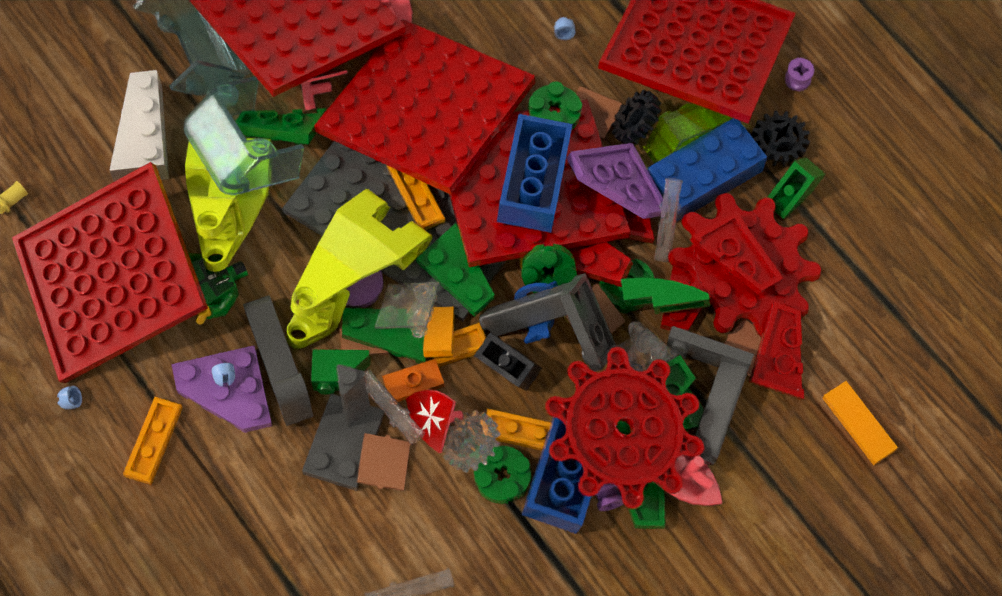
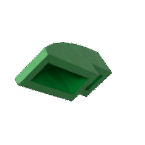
[621,278,710,314]

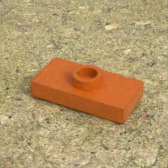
[382,359,445,404]

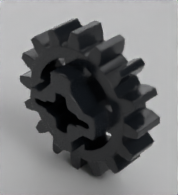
[612,89,662,144]
[751,110,810,167]

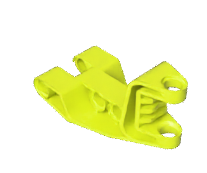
[185,136,272,272]
[285,189,432,349]

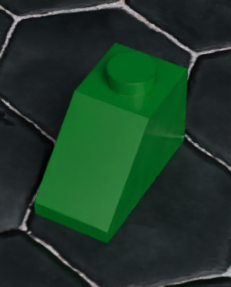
[767,157,826,219]
[311,349,371,394]

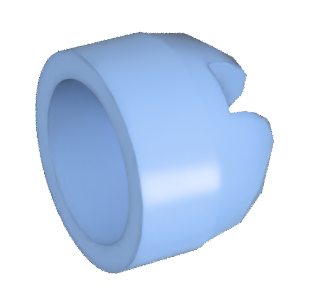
[554,17,575,40]
[211,363,235,387]
[57,386,82,409]

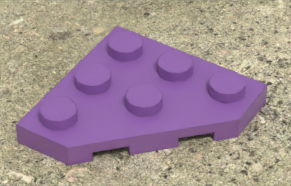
[566,143,669,219]
[171,346,272,433]

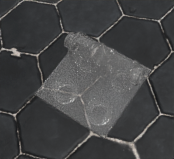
[375,282,440,338]
[607,322,677,371]

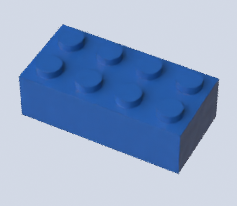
[497,114,573,233]
[647,118,767,223]
[521,417,591,534]

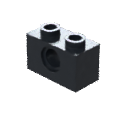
[474,333,543,391]

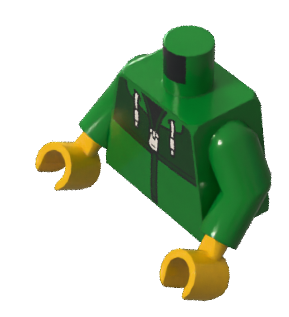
[188,252,248,325]

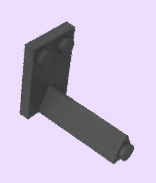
[479,273,617,372]
[666,326,754,465]
[302,364,385,491]

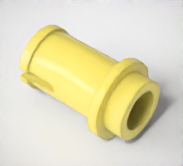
[0,181,28,214]

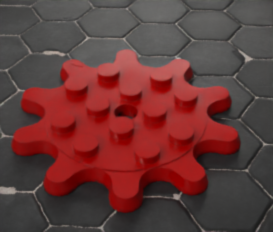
[668,193,821,337]
[545,347,704,509]

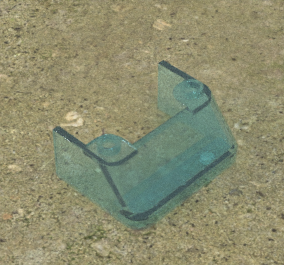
[134,0,250,96]
[184,76,304,195]

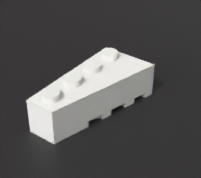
[110,70,169,182]

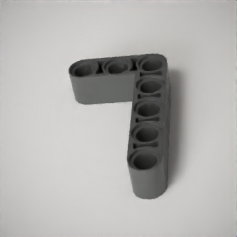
[243,295,313,426]

